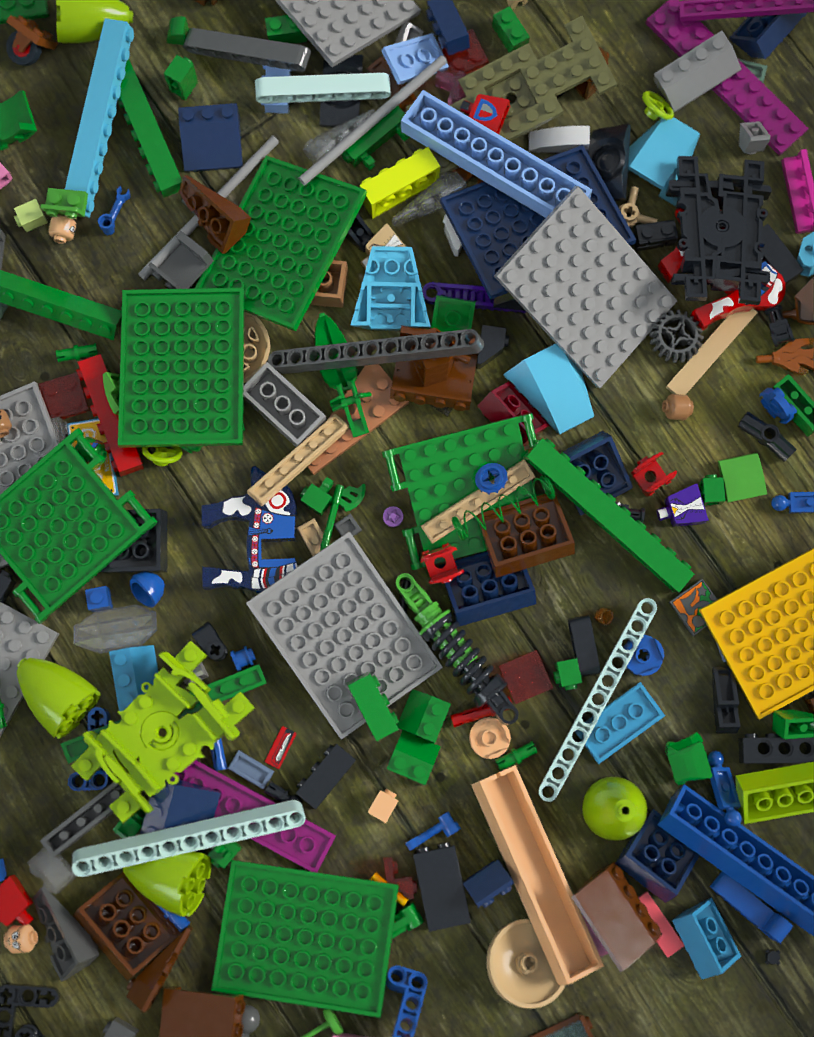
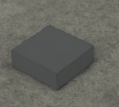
[334,513,362,537]

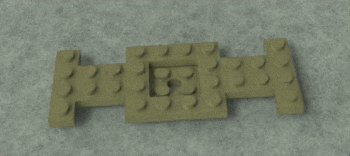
[406,16,617,177]

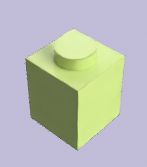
[14,199,48,232]

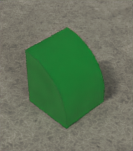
[166,16,189,45]

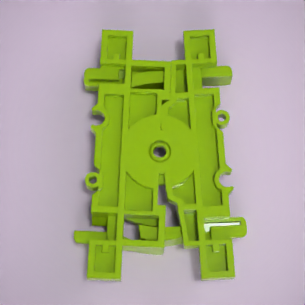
[71,641,255,823]

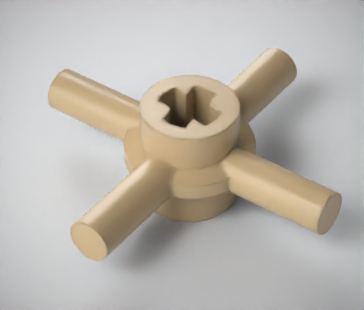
[619,187,658,227]

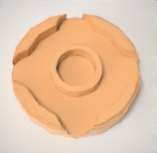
[469,717,511,759]

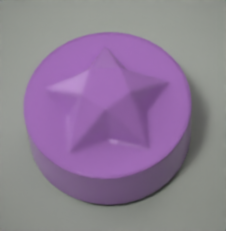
[383,506,403,528]

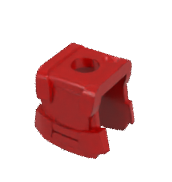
[631,452,677,497]
[421,543,464,584]

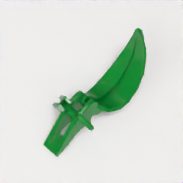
[315,313,372,438]

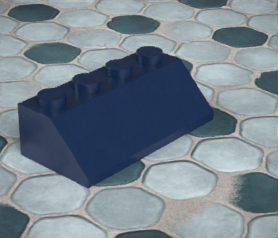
[729,13,807,59]

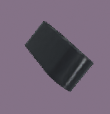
[568,615,600,677]

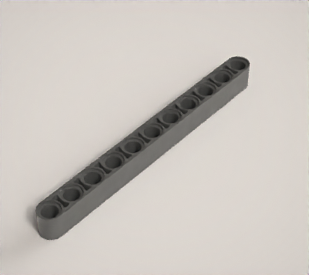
[268,329,484,374]

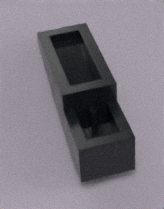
[712,666,740,734]

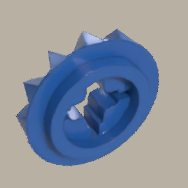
[475,463,508,495]

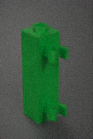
[341,106,410,171]

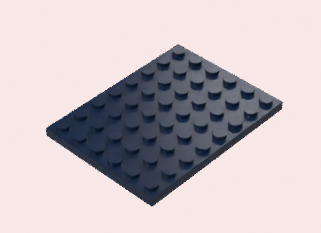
[440,145,636,300]

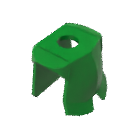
[665,732,712,785]

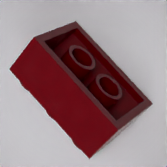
[477,381,549,446]

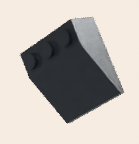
[100,508,168,573]

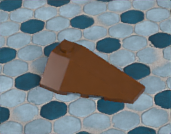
[179,175,251,254]
[126,926,193,1013]

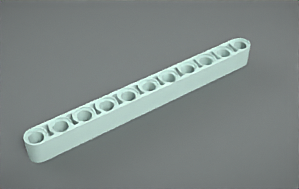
[538,598,657,802]
[72,800,305,877]

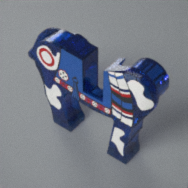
[202,466,298,594]

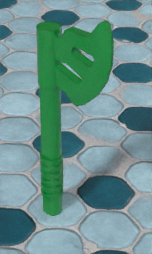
[319,484,366,552]

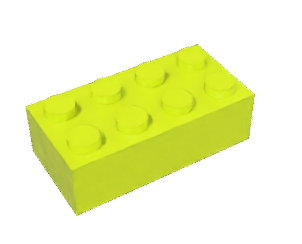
[360,147,440,219]

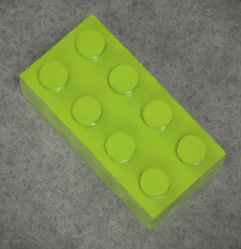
[736,762,814,824]

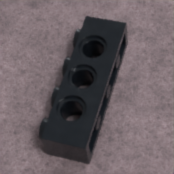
[738,734,814,763]

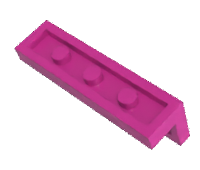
[781,149,814,234]

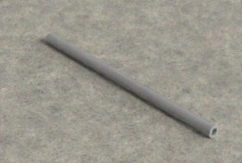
[298,55,447,186]
[138,136,279,281]

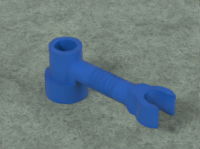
[98,186,130,235]
[405,812,461,851]

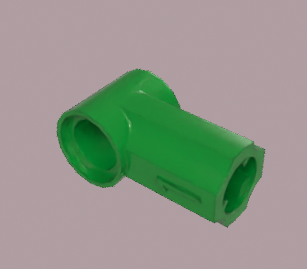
[392,902,424,939]

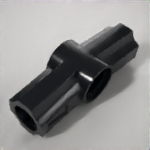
[737,411,797,462]

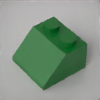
[397,689,451,743]
[387,730,441,785]

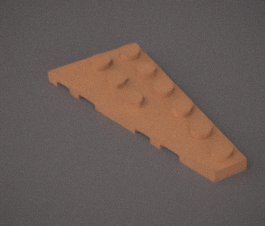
[307,364,409,475]

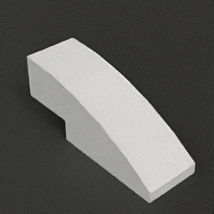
[529,126,590,153]

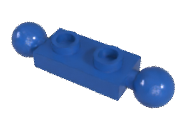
[771,492,814,513]
[707,751,742,827]

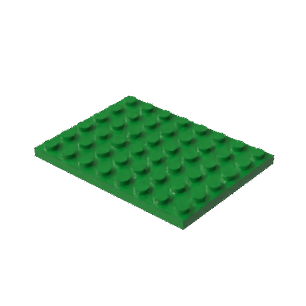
[195,156,367,331]
[118,288,245,448]
[212,860,399,1017]

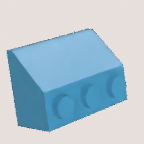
[109,645,159,711]
[672,898,741,979]

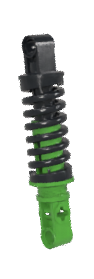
[395,573,519,725]

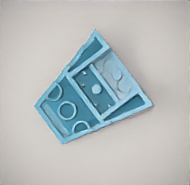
[628,113,700,206]
[350,246,431,330]
[504,344,594,435]

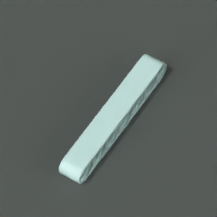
[255,73,391,103]

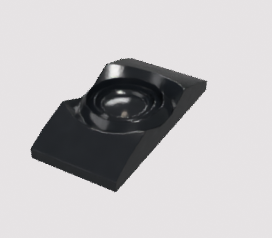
[320,54,363,129]
[588,124,631,201]

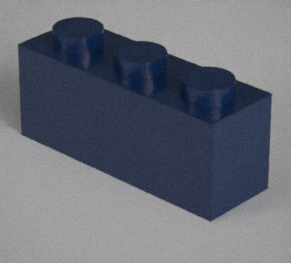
[426,0,470,55]

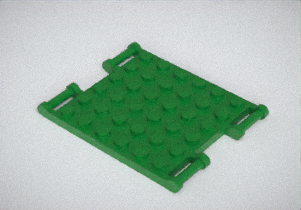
[382,413,546,570]
[0,428,158,624]

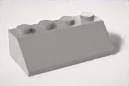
[654,31,741,112]

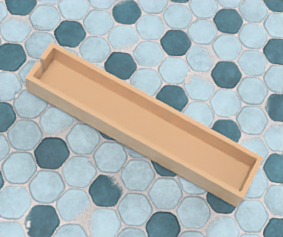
[471,765,604,985]

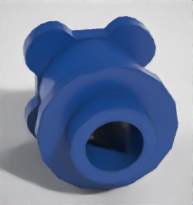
[230,646,256,671]

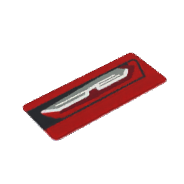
[265,726,297,769]

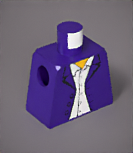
[656,484,708,527]

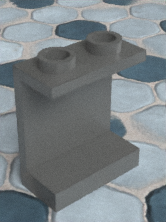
[149,231,214,289]

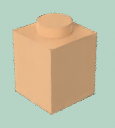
[368,789,398,823]

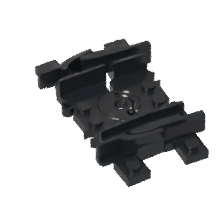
[666,156,772,305]

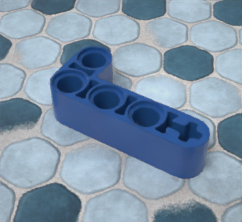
[68,707,112,791]
[710,871,793,943]
[386,965,427,1037]

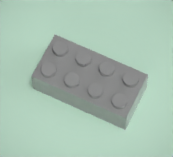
[243,362,327,447]

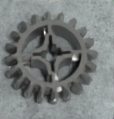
[649,310,704,363]

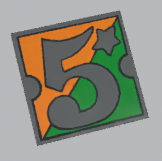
[669,579,718,636]

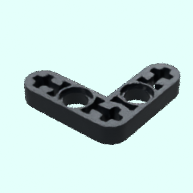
[0,983,61,1037]

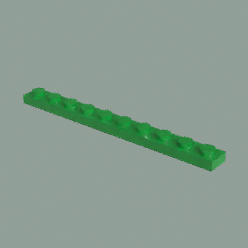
[61,664,267,764]

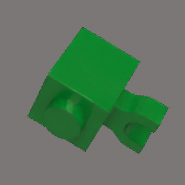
[300,477,334,517]
[208,842,243,868]

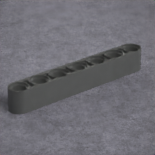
[183,28,311,72]

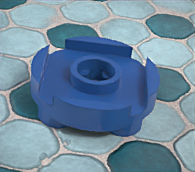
[759,387,797,424]
[623,635,664,676]

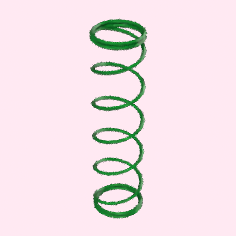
[452,475,555,541]

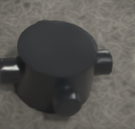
[765,949,781,965]

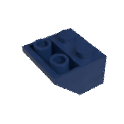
[462,859,514,908]

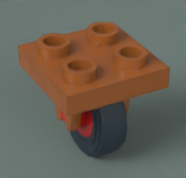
[6,15,58,66]

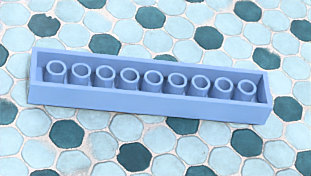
[401,90,592,218]

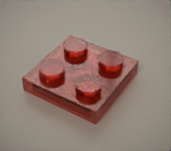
[438,29,489,79]
[38,372,89,423]
[498,650,553,704]

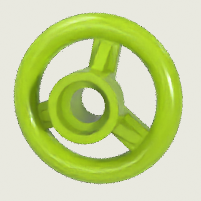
[642,91,674,120]
[142,446,182,466]

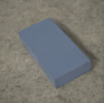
[228,750,275,790]

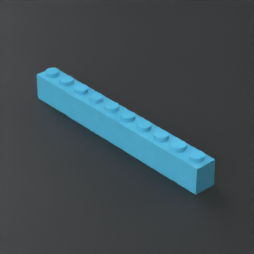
[65,18,134,218]

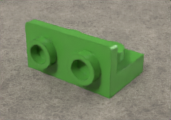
[40,188,88,219]

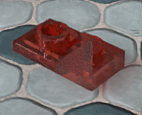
[384,856,417,899]

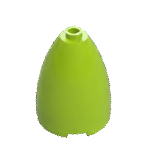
[56,0,133,43]
[16,658,101,739]
[582,777,647,840]
[123,848,211,917]

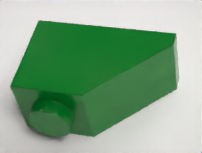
[772,709,814,739]

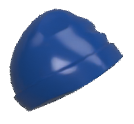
[130,572,165,608]

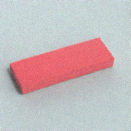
[638,891,685,958]

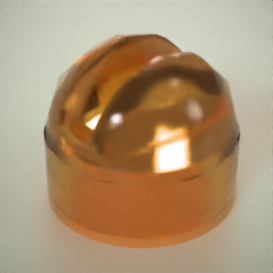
[595,608,613,625]

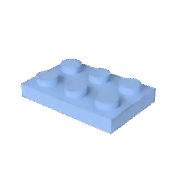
[382,33,449,85]

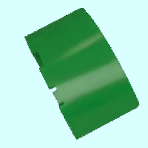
[0,90,37,151]

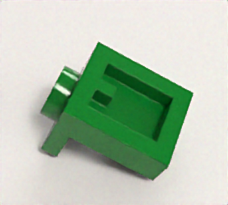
[113,809,146,839]

